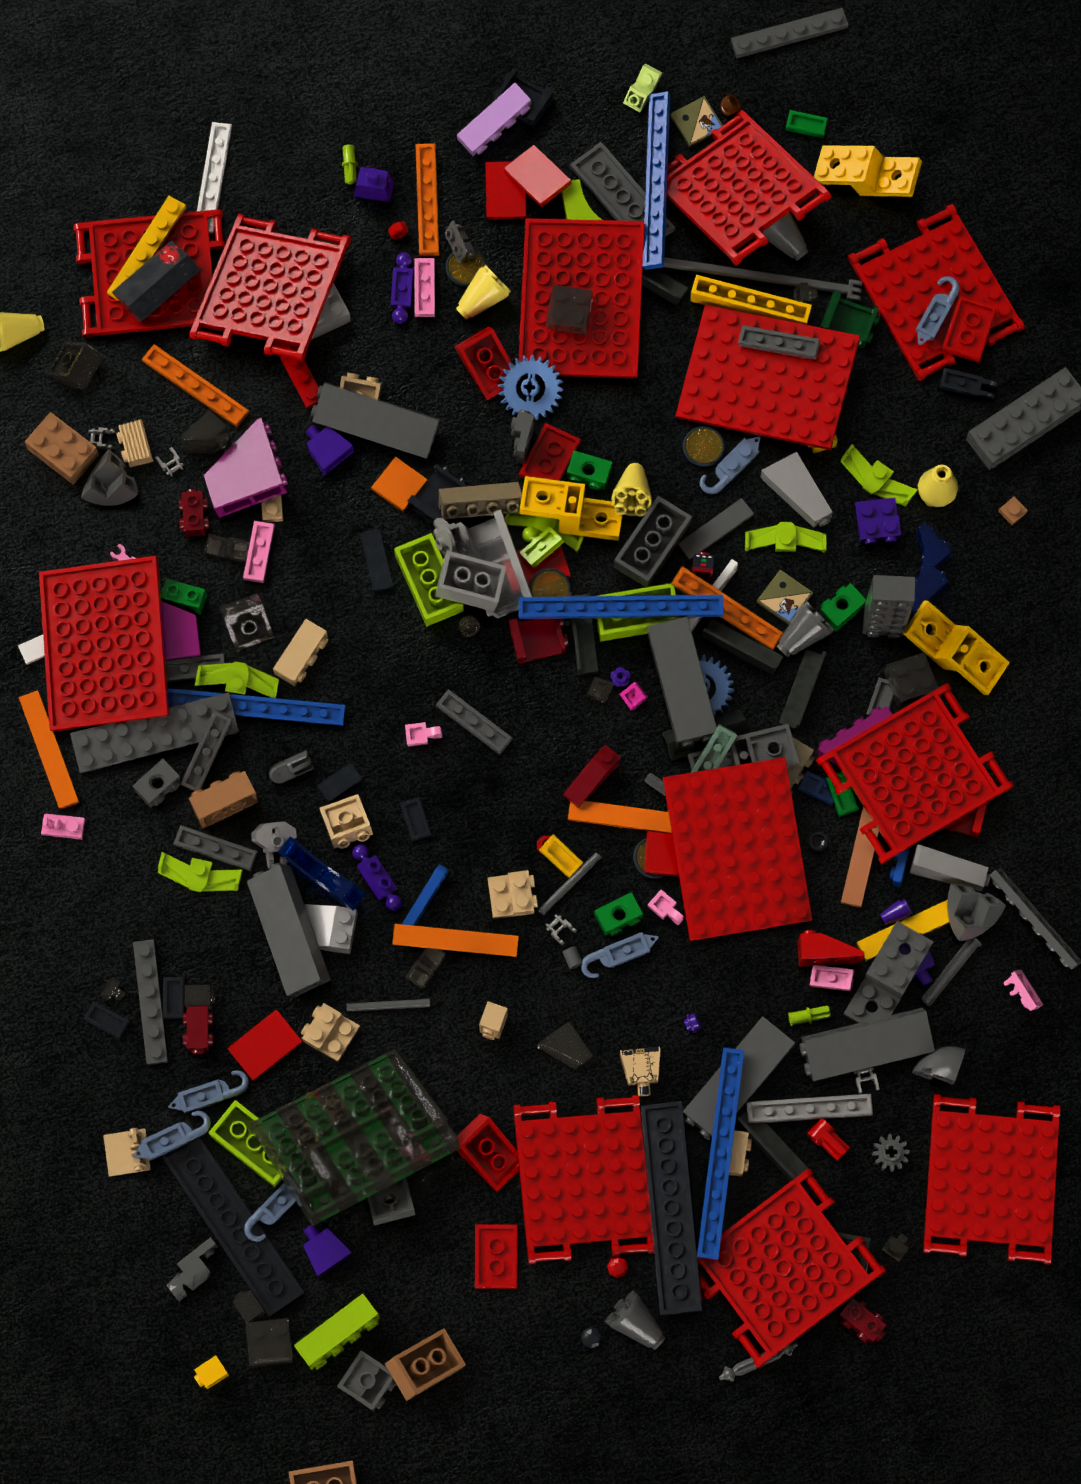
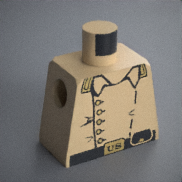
[620,1047,660,1097]

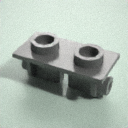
[445,220,475,264]

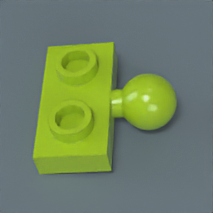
[520,526,564,568]

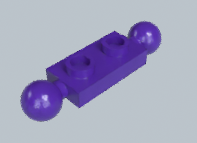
[391,252,413,324]
[352,844,402,911]

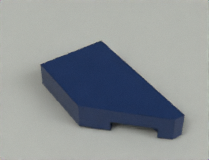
[798,771,834,806]

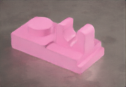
[41,814,85,840]
[810,965,854,991]
[1004,970,1043,1011]

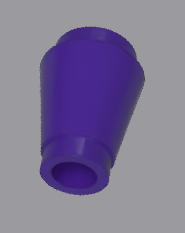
[880,899,912,925]

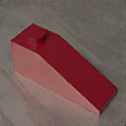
[563,745,621,808]

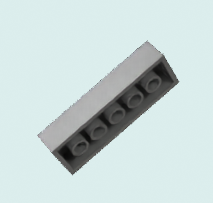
[966,367,1081,470]
[863,575,915,639]

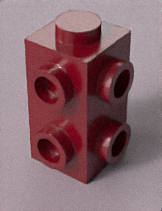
[179,489,209,537]
[183,1006,213,1055]
[838,1298,886,1344]

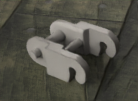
[88,427,115,450]
[155,447,183,477]
[546,915,577,945]
[854,1067,879,1094]

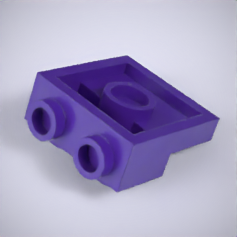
[855,498,901,545]

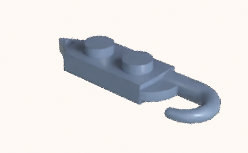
[915,276,960,346]
[700,436,761,495]
[581,932,658,978]
[168,1070,249,1114]
[133,1111,211,1161]
[244,1178,303,1242]

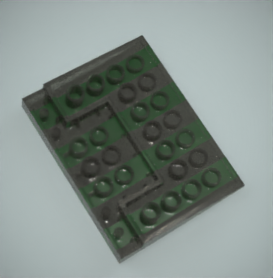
[249,1049,460,1226]

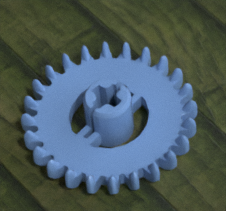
[498,355,564,420]
[699,655,734,718]

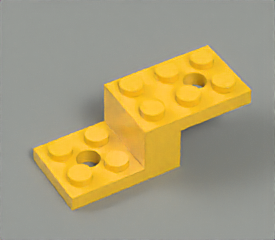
[814,146,922,197]
[519,476,622,541]
[902,601,1010,695]

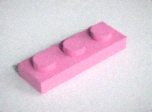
[415,258,435,317]
[243,521,275,583]

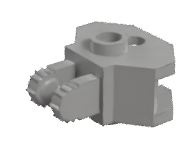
[433,518,469,559]
[251,822,297,869]

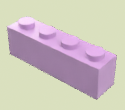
[457,83,531,156]

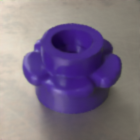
[611,667,631,687]
[684,1013,701,1033]

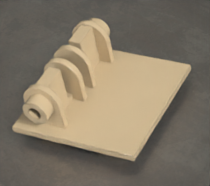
[104,1128,151,1177]

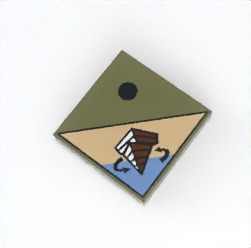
[670,96,723,148]
[756,570,813,625]

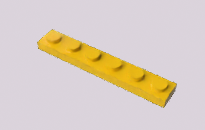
[107,196,186,301]

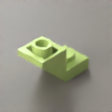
[623,64,662,112]

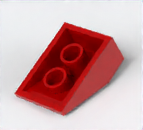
[455,327,521,400]
[798,930,865,967]
[450,1114,519,1192]

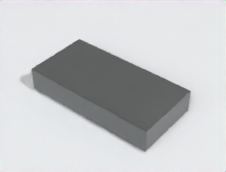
[866,677,898,716]

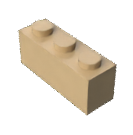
[273,619,328,686]

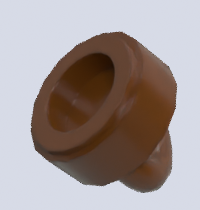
[721,94,741,116]

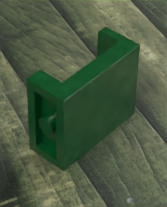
[820,291,881,349]

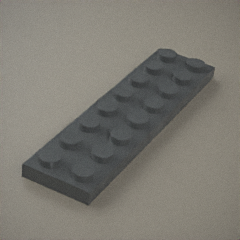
[70,693,239,773]

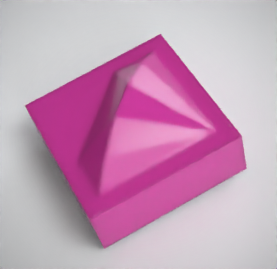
[620,682,648,710]

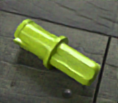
[342,145,358,185]
[788,1006,831,1026]

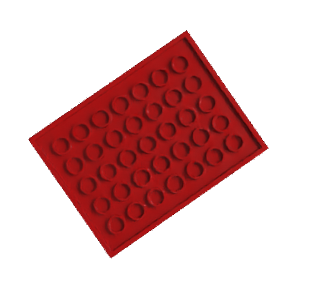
[519,218,645,378]
[675,305,860,450]
[39,556,170,732]
[662,757,812,941]

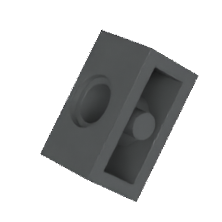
[133,759,181,808]

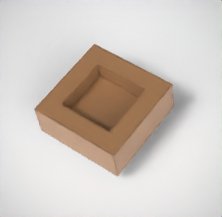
[999,497,1028,525]

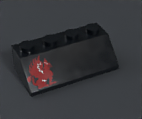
[112,241,201,323]

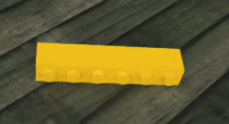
[690,275,812,325]

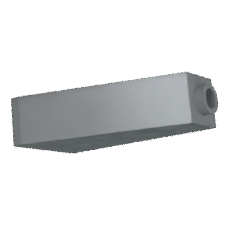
[761,452,833,527]
[909,845,990,892]

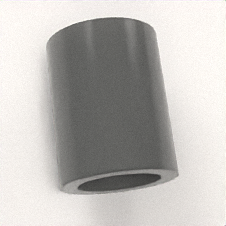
[562,946,582,970]

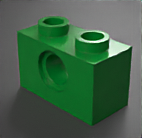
[567,451,612,490]
[161,579,207,615]
[820,583,866,632]
[594,892,643,936]

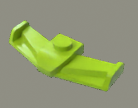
[841,444,918,507]
[505,513,585,553]
[745,522,826,553]
[195,662,279,698]
[158,852,243,893]

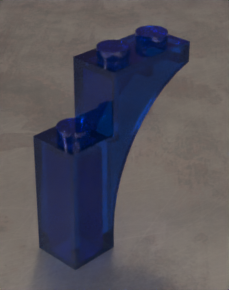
[910,523,952,618]
[277,836,366,911]

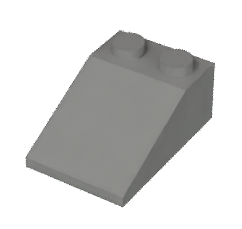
[304,904,358,955]

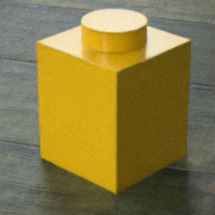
[194,1356,229,1390]

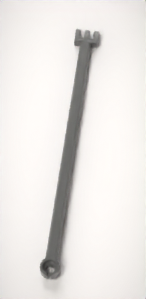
[664,257,863,302]

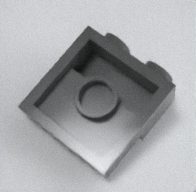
[511,410,534,465]
[337,1351,396,1412]

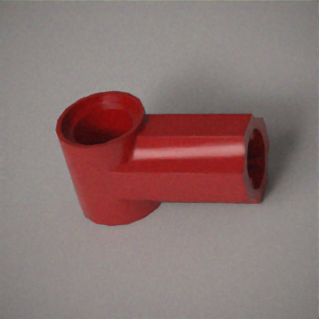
[807,1118,850,1161]

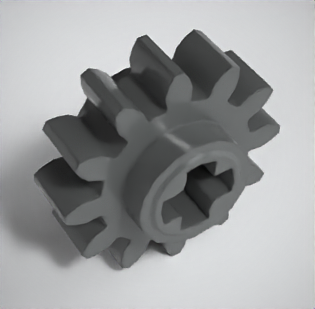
[872,1134,910,1172]

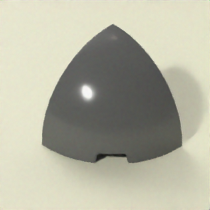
[81,449,138,506]
[947,883,1006,941]
[912,1046,966,1085]

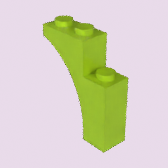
[561,179,602,220]

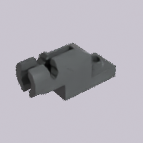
[166,1237,217,1301]

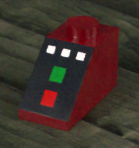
[692,552,714,585]

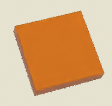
[371,457,428,512]

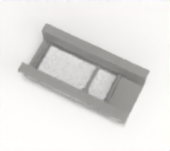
[463,509,532,619]

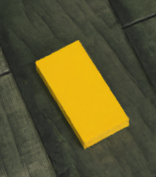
[539,835,583,878]

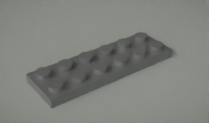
[570,142,675,238]

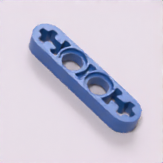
[402,864,449,926]

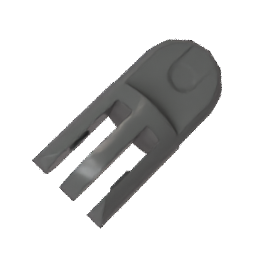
[269,750,314,784]

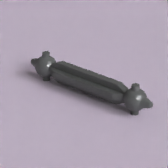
[719,1342,797,1382]

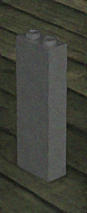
[311,382,441,459]
[647,617,717,748]
[247,863,331,996]
[799,1008,935,1081]
[683,1016,795,1141]

